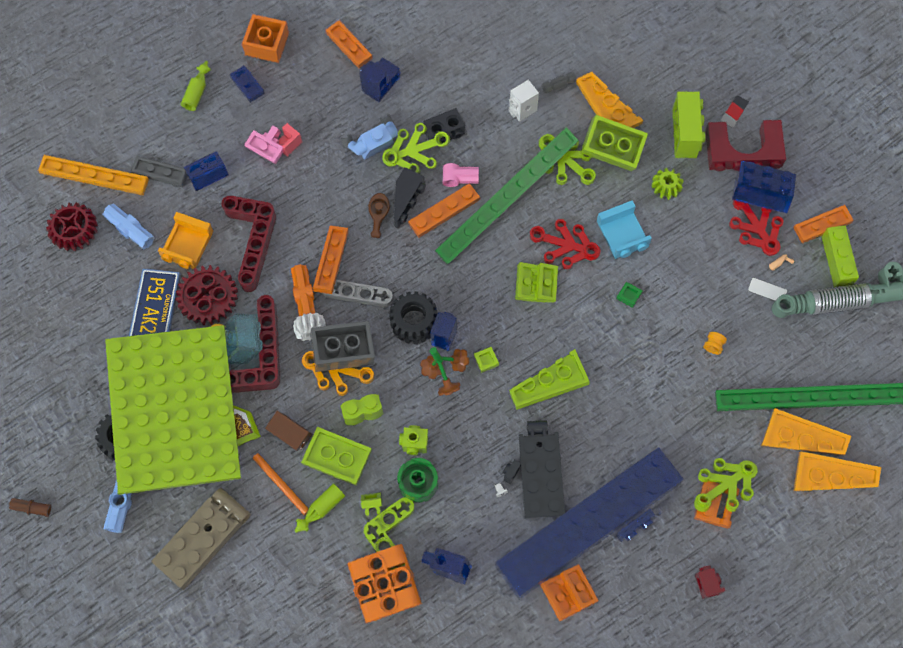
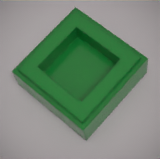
[616,281,643,308]

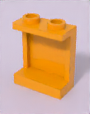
[158,212,214,269]

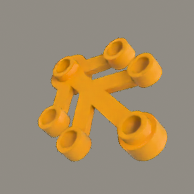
[302,351,374,396]

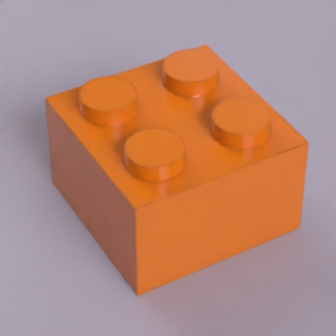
[242,14,289,63]

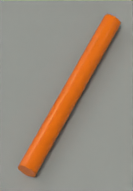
[253,453,309,516]

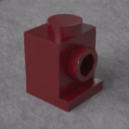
[695,565,726,599]

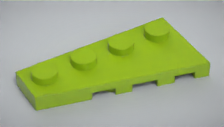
[509,349,590,410]

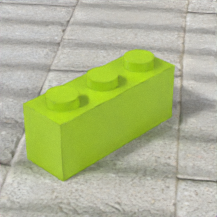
[822,225,859,288]

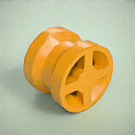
[703,332,727,355]

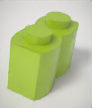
[340,394,383,426]

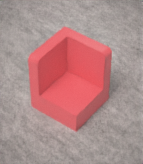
[278,123,302,156]

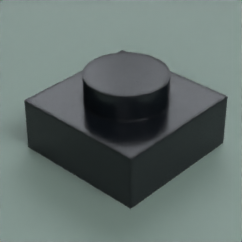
[502,459,521,484]

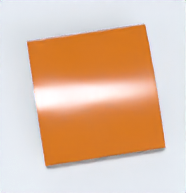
[540,564,599,622]

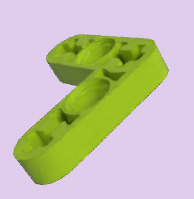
[363,497,415,570]

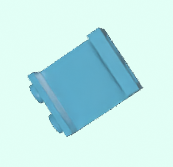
[597,200,652,259]

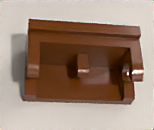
[265,411,313,451]

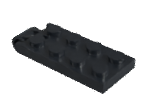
[519,420,565,518]

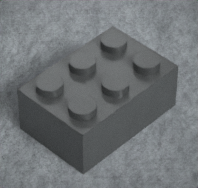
[310,321,375,372]

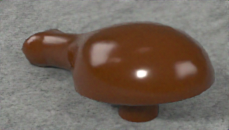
[368,193,390,238]

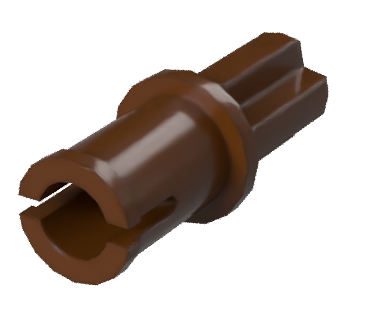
[9,498,52,517]

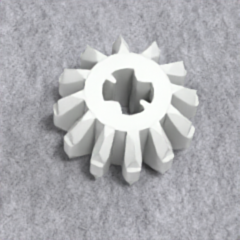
[293,313,326,341]

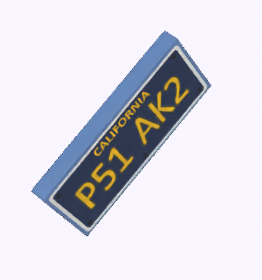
[129,269,181,336]

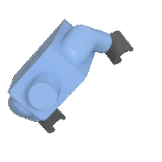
[341,114,398,160]

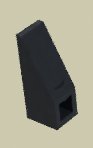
[394,167,426,228]

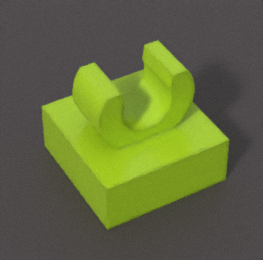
[361,492,382,516]

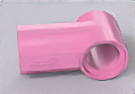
[443,163,479,187]

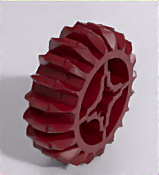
[46,202,98,252]

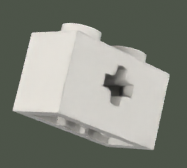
[509,80,539,122]

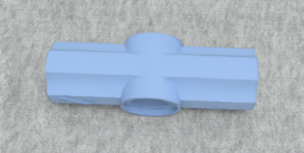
[102,203,155,250]
[104,480,132,533]

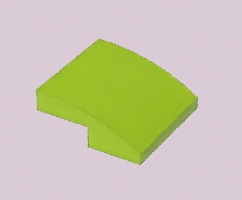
[515,262,558,302]

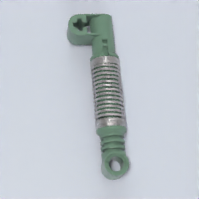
[772,262,903,318]

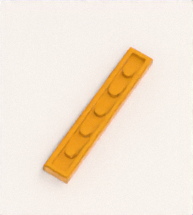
[38,155,149,196]

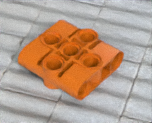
[347,544,422,623]

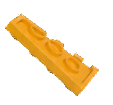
[576,72,643,128]
[761,408,851,455]
[793,451,881,491]

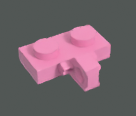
[244,126,284,164]

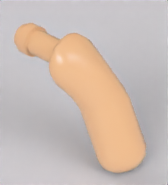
[769,254,794,270]

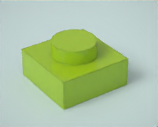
[474,347,499,373]

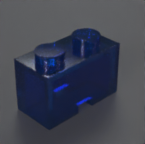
[430,312,457,351]

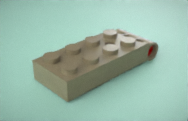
[151,488,251,590]

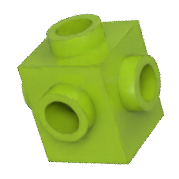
[399,425,428,455]

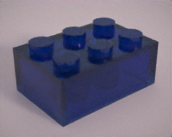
[732,160,796,213]

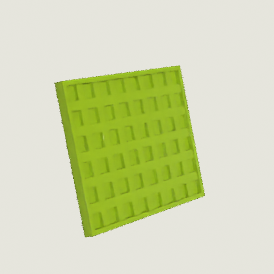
[105,325,241,495]

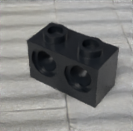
[423,108,465,143]

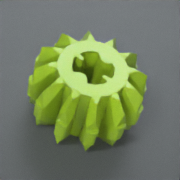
[651,167,683,200]

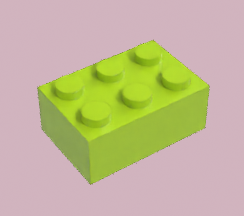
[672,92,705,158]
[580,115,648,171]

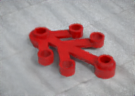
[729,194,784,256]
[530,219,600,270]

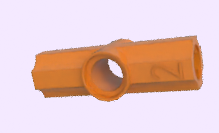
[291,264,316,316]

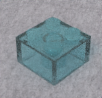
[224,313,262,364]

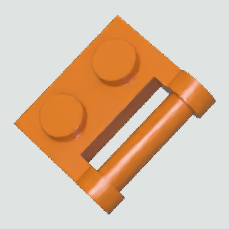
[694,481,740,529]

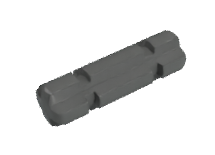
[542,72,576,93]

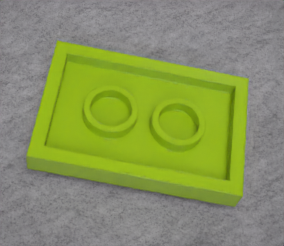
[301,427,372,486]

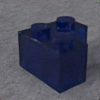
[359,57,400,102]

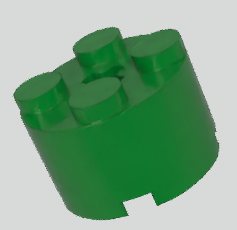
[397,458,438,503]

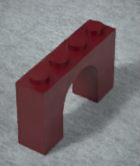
[705,120,786,171]

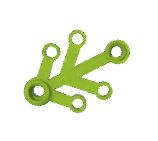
[382,123,450,173]
[539,134,596,185]
[694,458,758,512]

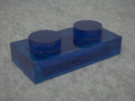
[229,65,265,103]
[616,509,655,542]

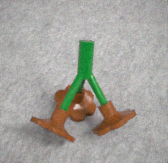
[420,347,469,396]

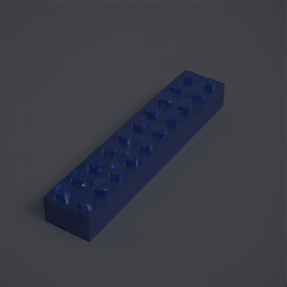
[495,447,684,600]

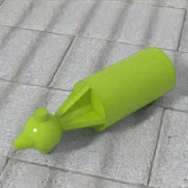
[181,61,211,111]
[294,483,345,533]

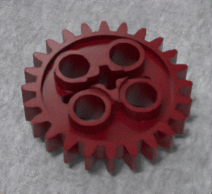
[176,265,238,325]

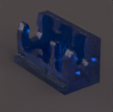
[184,151,229,191]

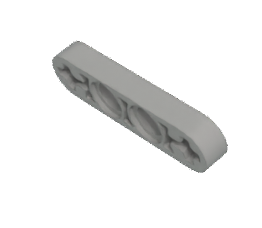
[322,280,393,307]

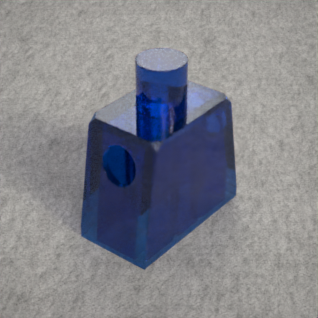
[422,548,472,585]

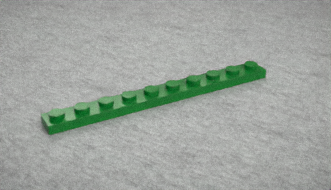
[435,127,579,264]
[715,383,903,411]

